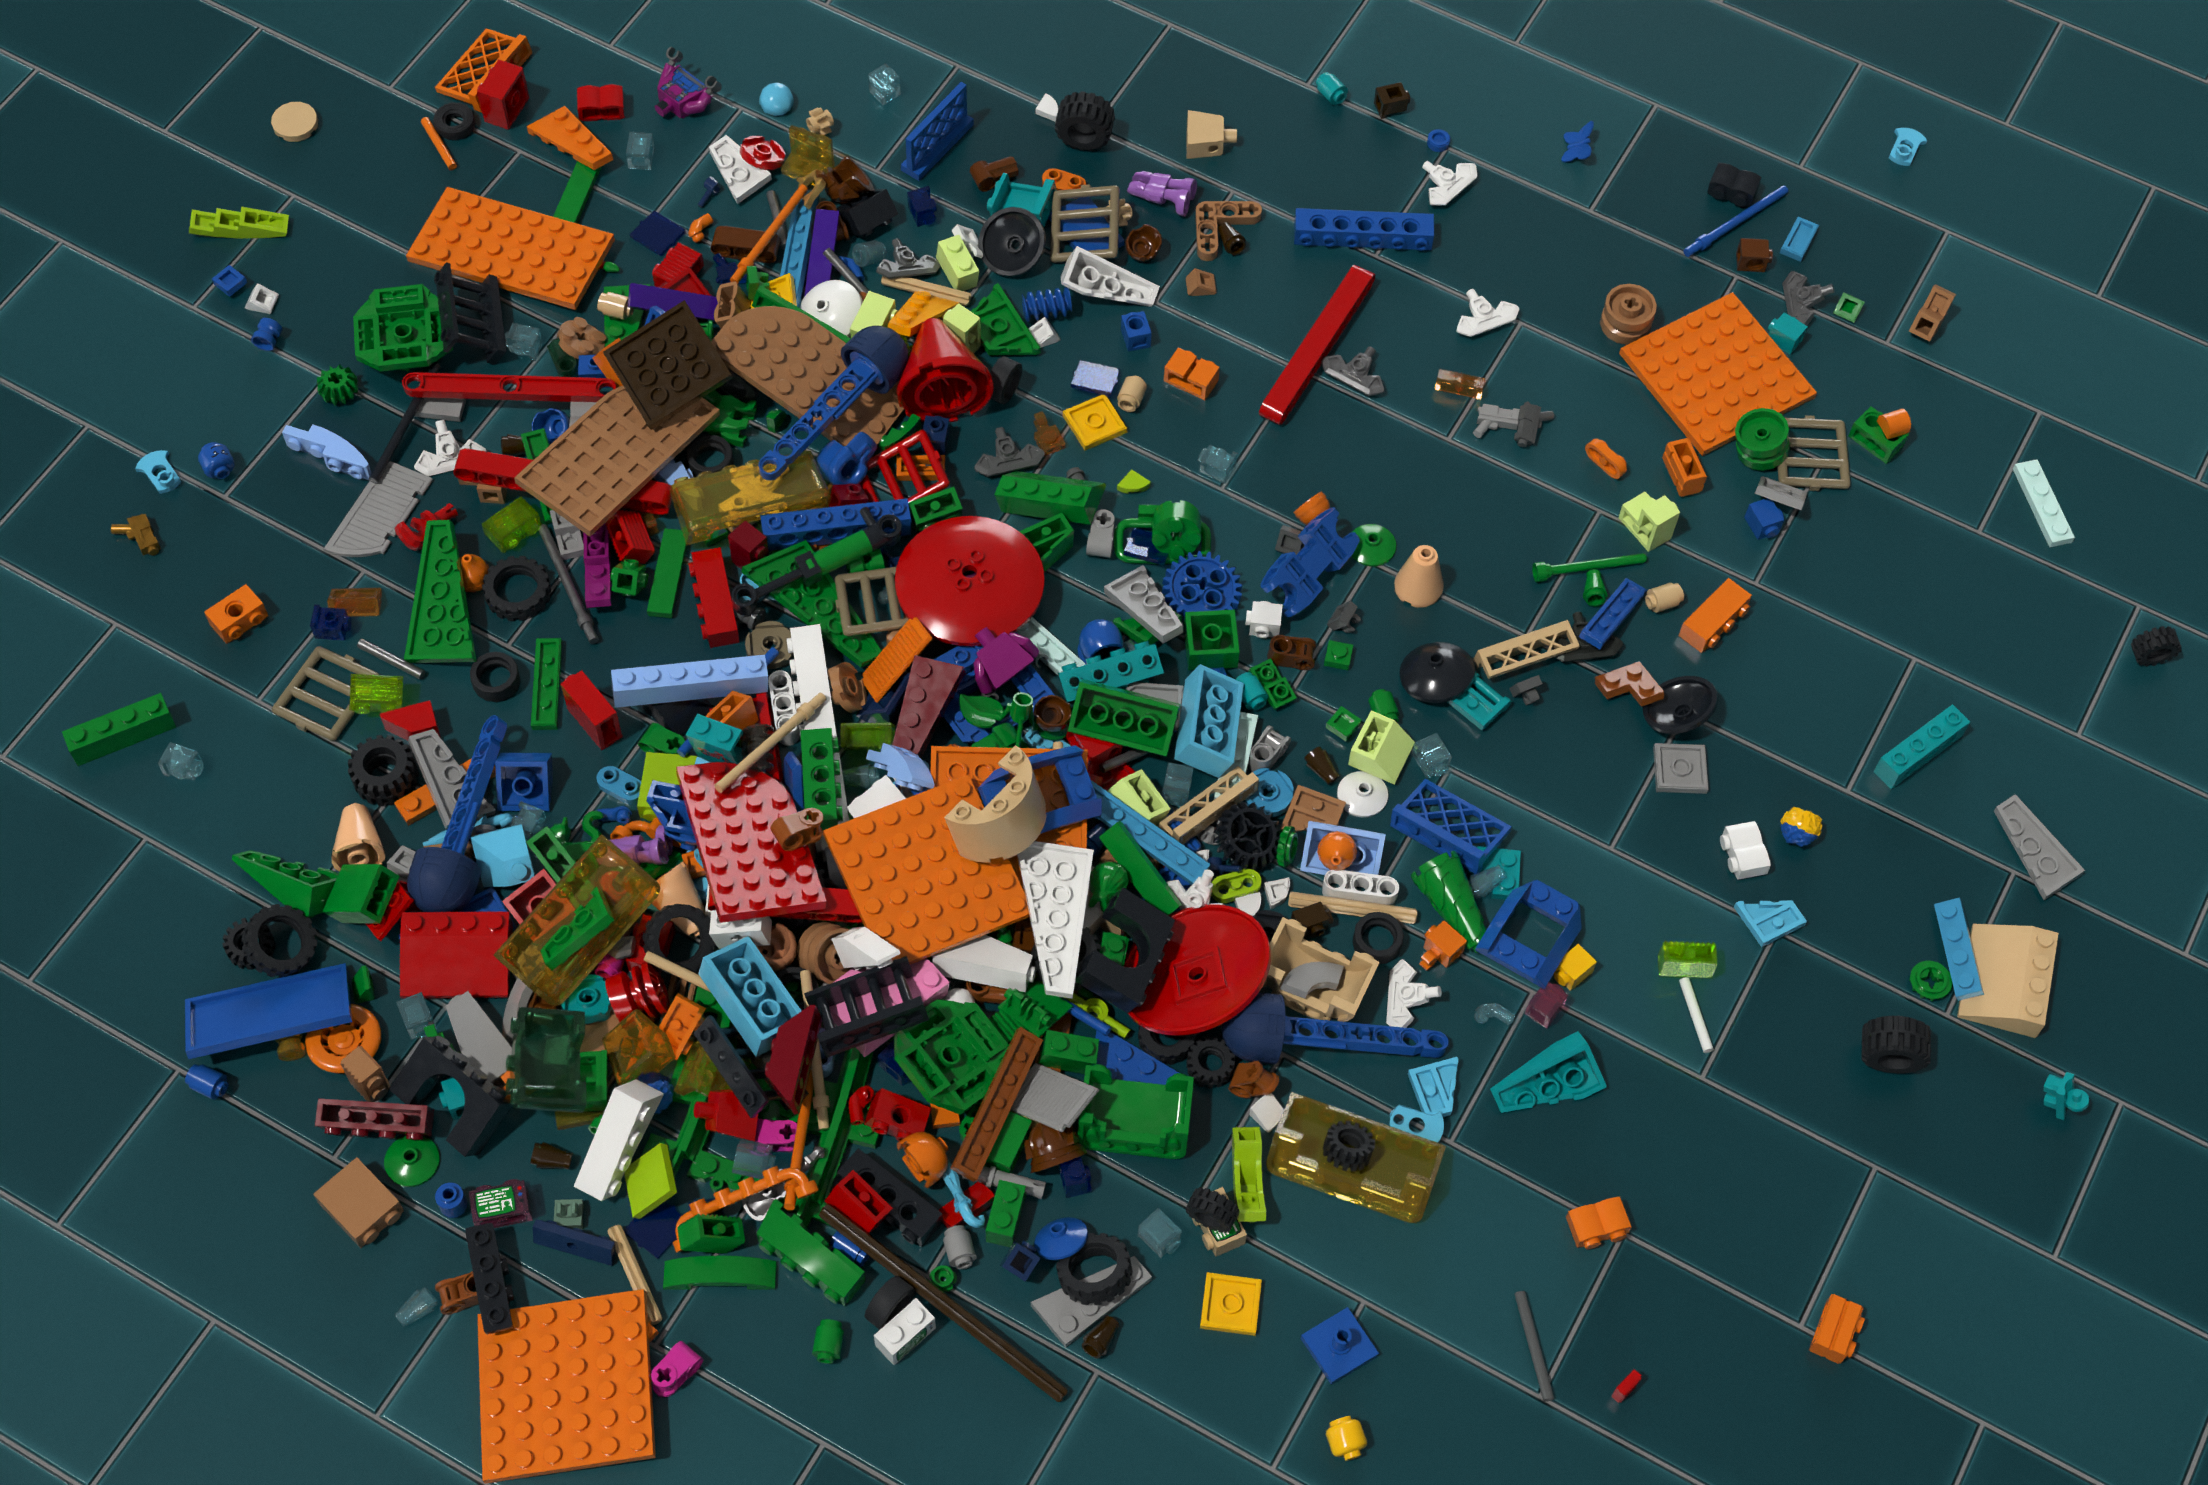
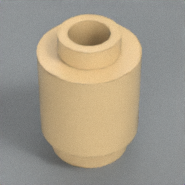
[597,292,634,320]
[1117,376,1147,412]
[1645,583,1684,613]

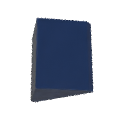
[856,673,910,733]

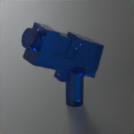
[713,253,761,285]

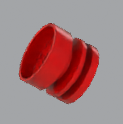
[605,962,670,1030]

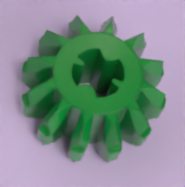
[317,364,358,406]

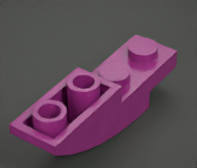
[583,523,612,608]

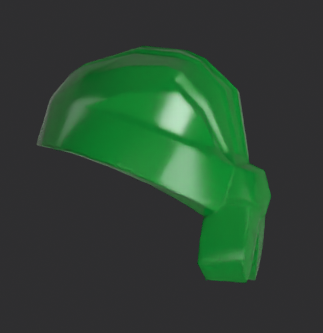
[1089,861,1129,913]

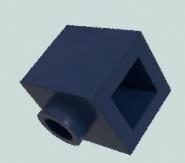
[921,415,950,455]
[1000,1240,1040,1282]

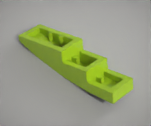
[189,207,289,238]

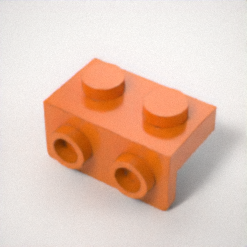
[651,993,706,1060]

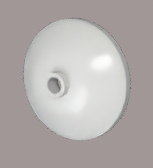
[800,280,863,337]

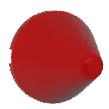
[897,318,994,422]

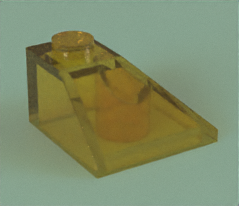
[602,1009,676,1085]

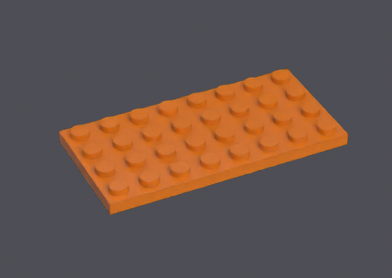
[406,187,615,310]

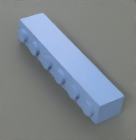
[611,655,768,708]

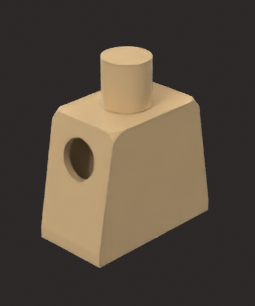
[1186,110,1237,159]

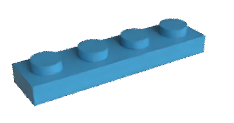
[1934,897,1984,1001]

